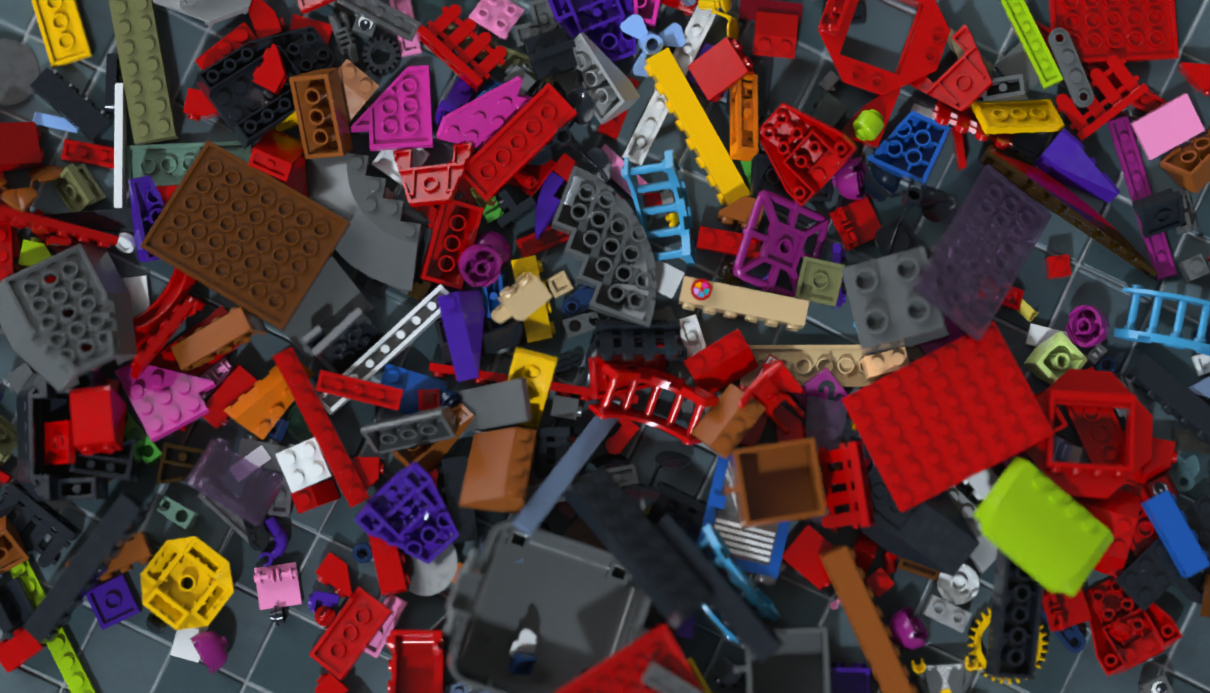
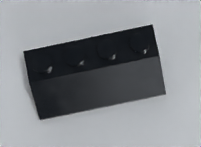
[434,306,527,365]

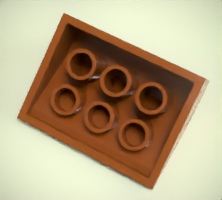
[459,427,537,514]

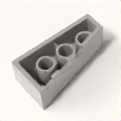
[946,486,997,573]

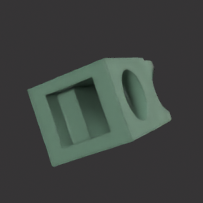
[156,495,200,531]

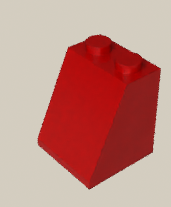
[0,122,45,172]
[69,385,126,455]

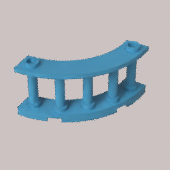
[621,150,696,267]
[1114,284,1210,356]
[700,524,781,645]

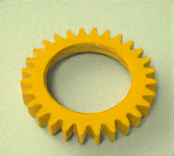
[967,608,1049,684]

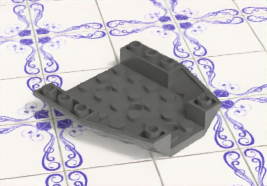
[0,243,137,393]

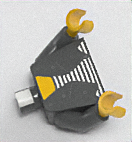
[911,656,978,693]

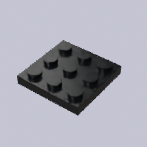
[311,308,385,375]

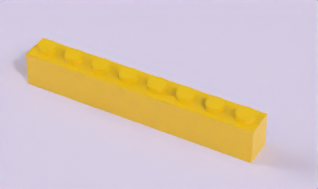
[644,48,750,206]

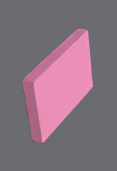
[1130,93,1205,160]

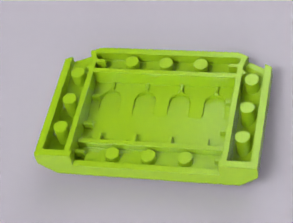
[973,456,1114,597]

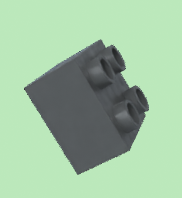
[841,246,950,356]

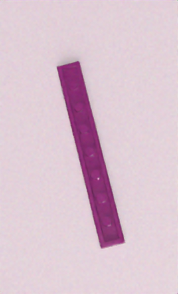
[1107,115,1178,281]

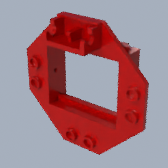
[817,0,950,96]
[1023,369,1153,499]

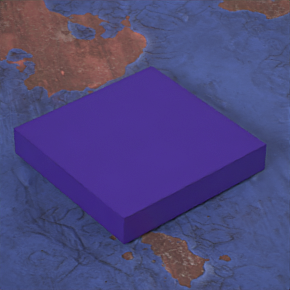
[86,573,142,630]

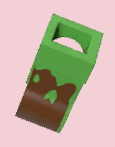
[470,188,505,223]

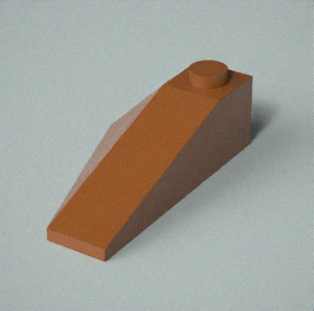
[1159,128,1210,194]
[391,403,475,473]

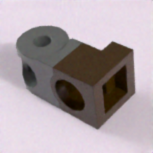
[396,280,434,302]

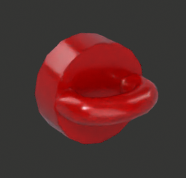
[184,294,206,316]
[315,606,336,627]
[1109,617,1132,640]

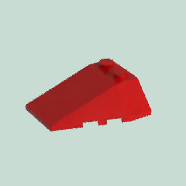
[1071,490,1142,577]

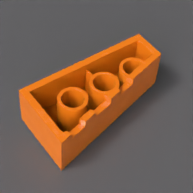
[224,361,314,440]

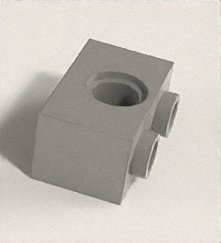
[922,595,972,633]

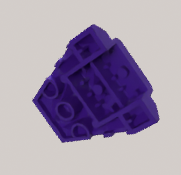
[548,0,637,63]
[354,461,459,564]

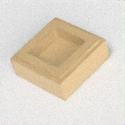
[546,270,574,299]

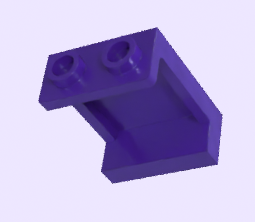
[829,663,871,693]

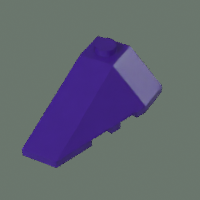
[1034,129,1120,203]
[128,175,165,262]
[437,290,485,382]

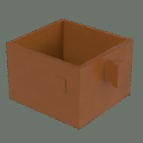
[724,438,827,530]

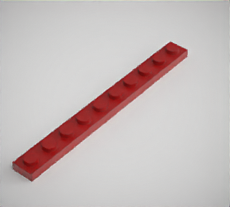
[429,362,639,408]

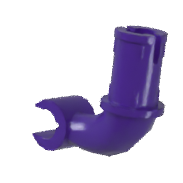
[259,516,289,566]

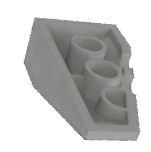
[572,32,641,125]

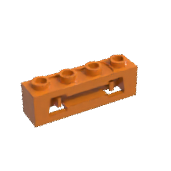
[730,74,758,162]

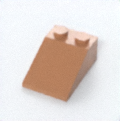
[338,59,379,123]

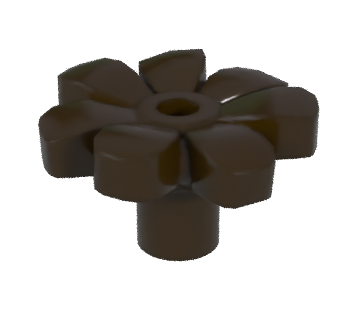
[718,259,741,286]

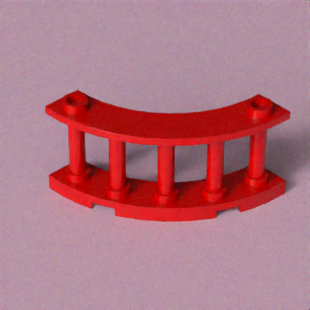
[589,363,719,445]

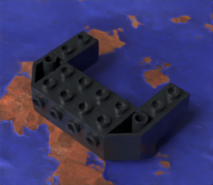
[16,370,109,502]

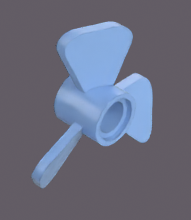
[620,14,685,77]

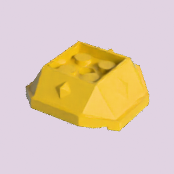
[140,536,235,630]

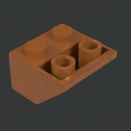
[717,196,764,231]

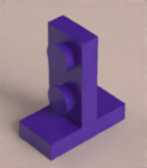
[433,77,475,128]

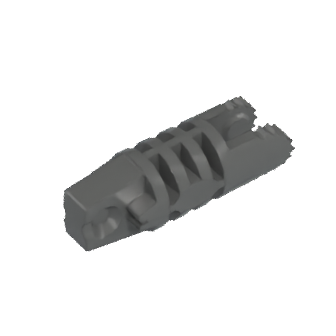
[328,11,360,64]

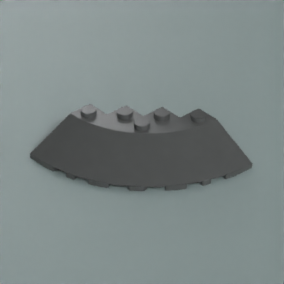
[306,153,422,291]
[551,165,657,327]

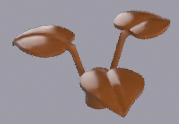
[0,165,64,213]

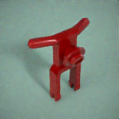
[738,361,806,435]

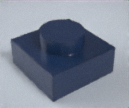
[267,418,290,442]
[509,652,537,676]

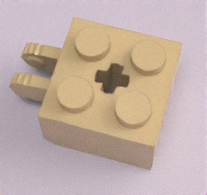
[491,272,553,324]

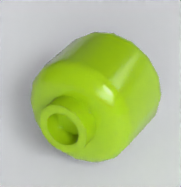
[853,109,884,141]

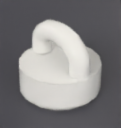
[115,232,136,253]

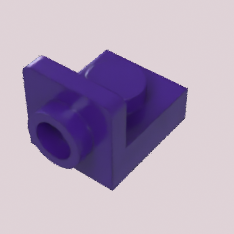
[307,590,341,612]

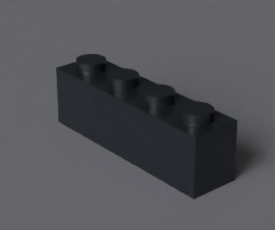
[30,67,112,144]
[438,456,479,543]

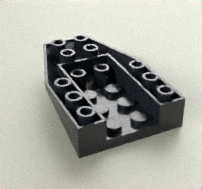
[195,26,337,149]
[837,465,980,577]

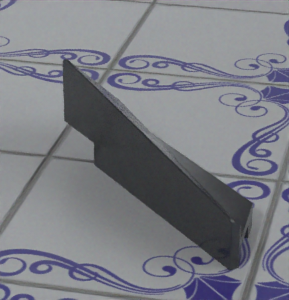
[39,207,134,239]

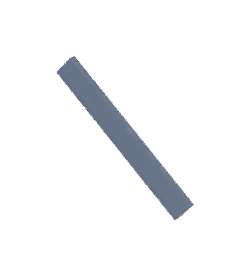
[513,415,619,537]

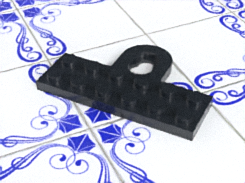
[1113,493,1210,611]

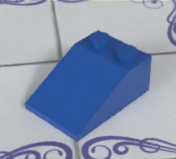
[380,363,448,414]

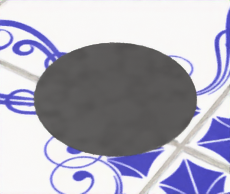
[0,39,39,105]
[399,543,457,596]

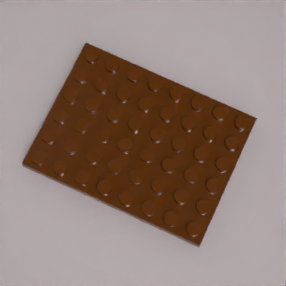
[140,140,351,332]

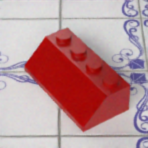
[419,200,484,289]

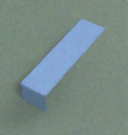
[33,112,77,133]

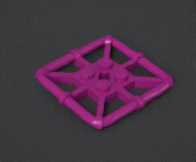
[733,190,830,299]

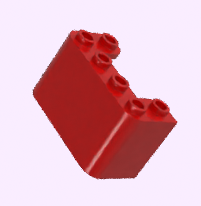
[386,630,446,693]

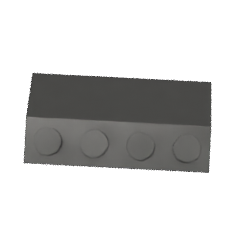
[361,405,456,455]

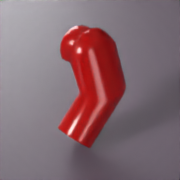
[883,550,898,574]

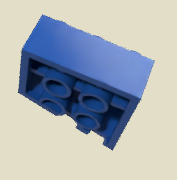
[867,111,951,188]

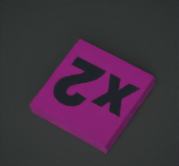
[793,367,849,425]

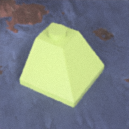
[1024,331,1088,385]

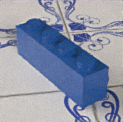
[1141,490,1210,578]

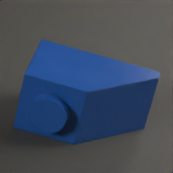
[482,270,509,318]

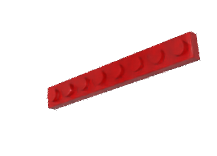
[272,347,370,508]

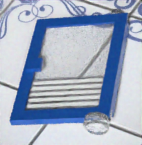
[698,445,790,586]

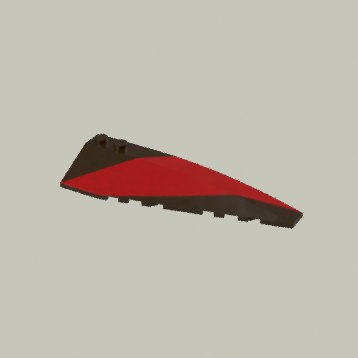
[977,141,1158,279]

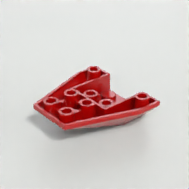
[758,102,857,207]
[1084,576,1182,676]

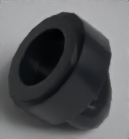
[146,612,167,634]

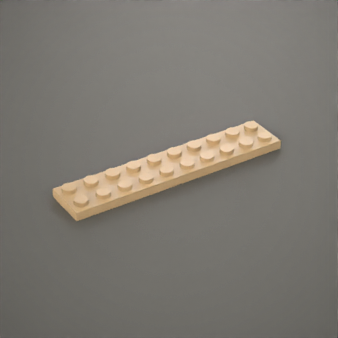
[740,345,925,387]

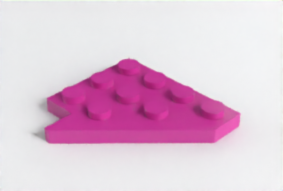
[351,65,433,151]
[436,76,533,149]
[115,361,216,442]

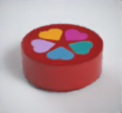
[691,279,712,301]

